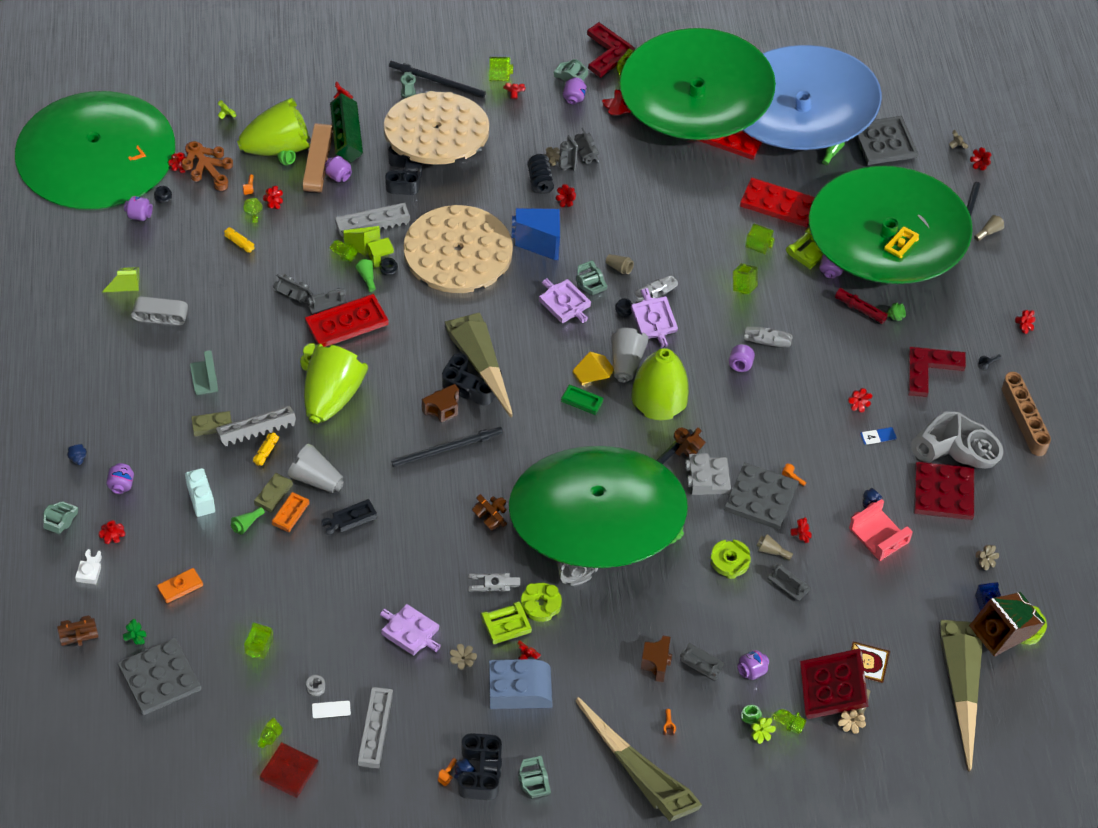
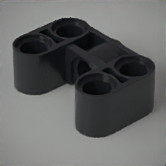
[385,145,422,195]
[442,353,502,406]
[458,733,502,800]

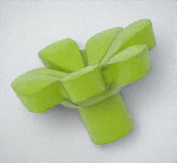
[217,100,237,120]
[751,717,776,744]

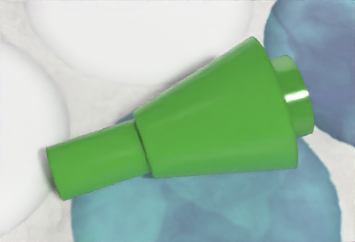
[822,142,845,165]
[355,259,376,292]
[231,507,265,535]

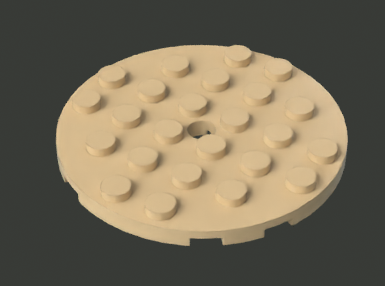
[384,91,489,164]
[404,205,513,293]

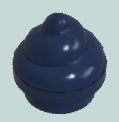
[67,444,87,465]
[863,488,883,508]
[454,758,476,779]

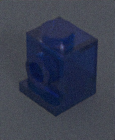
[975,582,1001,611]

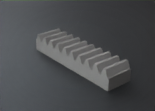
[335,203,410,238]
[216,406,296,446]
[358,687,393,769]

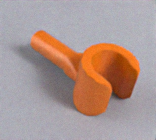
[243,174,254,195]
[782,463,806,486]
[663,709,676,735]
[438,758,457,786]

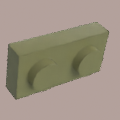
[191,411,232,436]
[254,473,293,513]

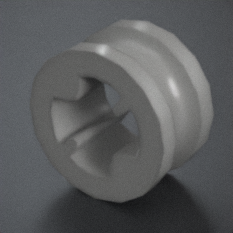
[306,675,325,696]

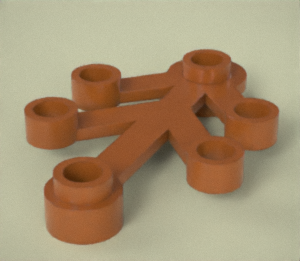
[182,141,233,191]

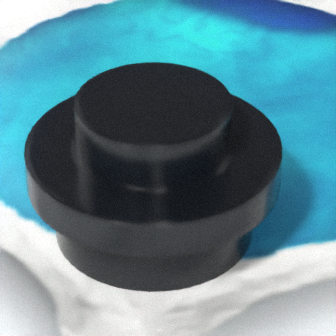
[154,186,172,203]
[380,258,398,275]
[615,298,632,316]

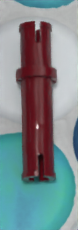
[835,288,888,324]

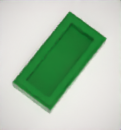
[561,384,604,415]

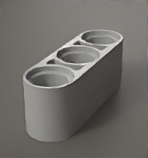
[131,297,189,325]

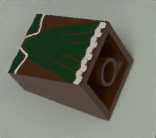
[969,592,1046,656]

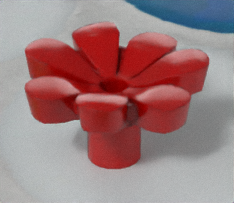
[334,82,353,99]
[503,83,526,99]
[970,147,992,171]
[168,152,188,173]
[556,184,576,207]
[263,185,283,209]
[1015,310,1035,334]
[848,388,873,412]
[791,517,812,543]
[99,520,126,544]
[517,640,541,660]

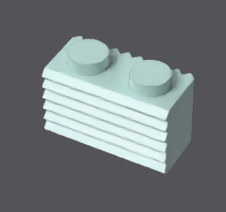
[185,468,215,517]

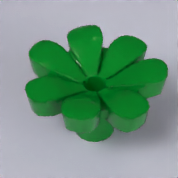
[123,619,147,645]

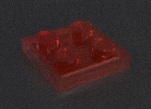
[259,742,319,798]

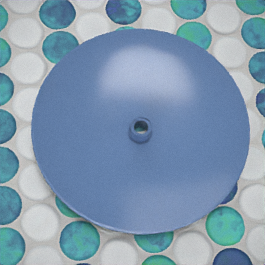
[742,45,882,150]

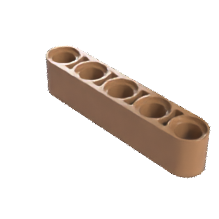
[303,123,333,193]
[1002,372,1051,456]

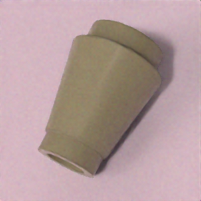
[606,254,634,274]

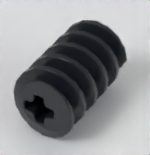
[527,154,554,194]

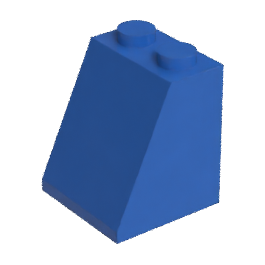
[511,208,560,260]

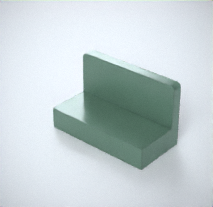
[190,350,218,395]

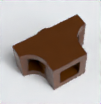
[422,384,459,423]
[641,635,672,682]

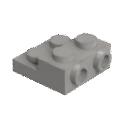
[685,453,731,495]

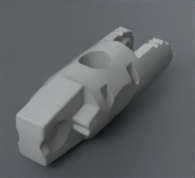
[635,275,678,303]
[744,327,793,348]
[468,573,520,592]

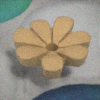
[838,710,866,734]

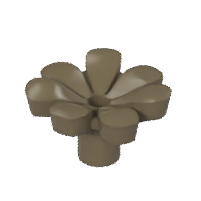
[949,129,968,149]
[545,147,561,166]
[976,545,999,571]
[450,644,477,670]

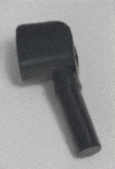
[978,354,1001,370]

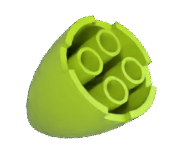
[237,98,310,156]
[304,344,368,424]
[631,348,689,420]

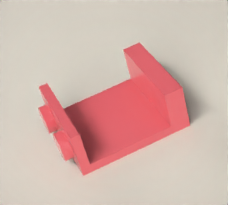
[849,499,913,561]

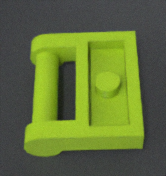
[786,227,823,269]
[480,601,532,644]

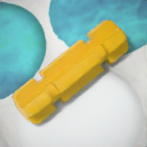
[224,227,255,253]
[253,432,279,466]

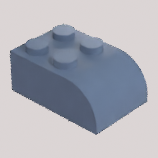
[489,659,553,709]

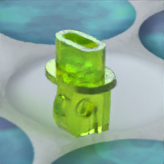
[243,198,263,223]
[329,240,358,262]
[772,709,807,734]
[257,717,283,748]

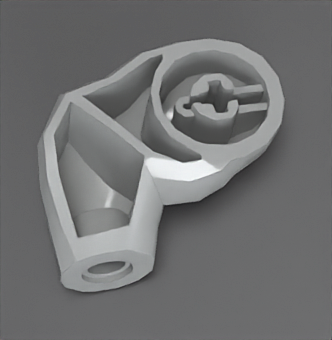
[911,412,1004,469]

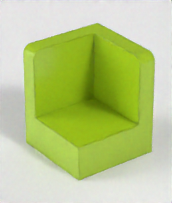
[368,238,394,268]

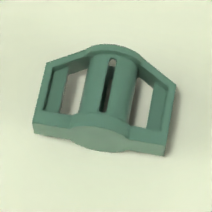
[554,59,588,83]
[400,72,416,99]
[576,260,608,295]
[43,501,78,534]
[518,756,551,799]

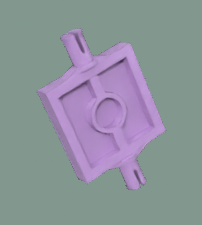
[539,278,591,324]
[630,288,678,348]
[380,604,441,656]

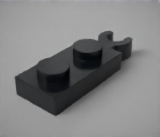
[321,499,377,535]

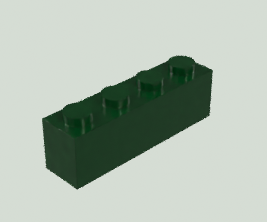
[330,93,363,163]

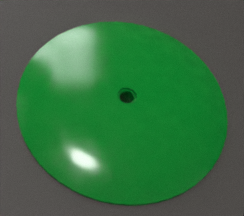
[620,28,776,140]
[15,91,175,209]
[809,166,973,284]
[509,446,688,568]

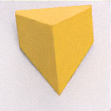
[884,227,919,258]
[573,352,614,385]

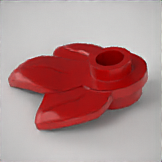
[602,89,631,115]

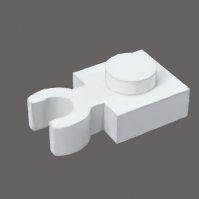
[75,549,102,585]

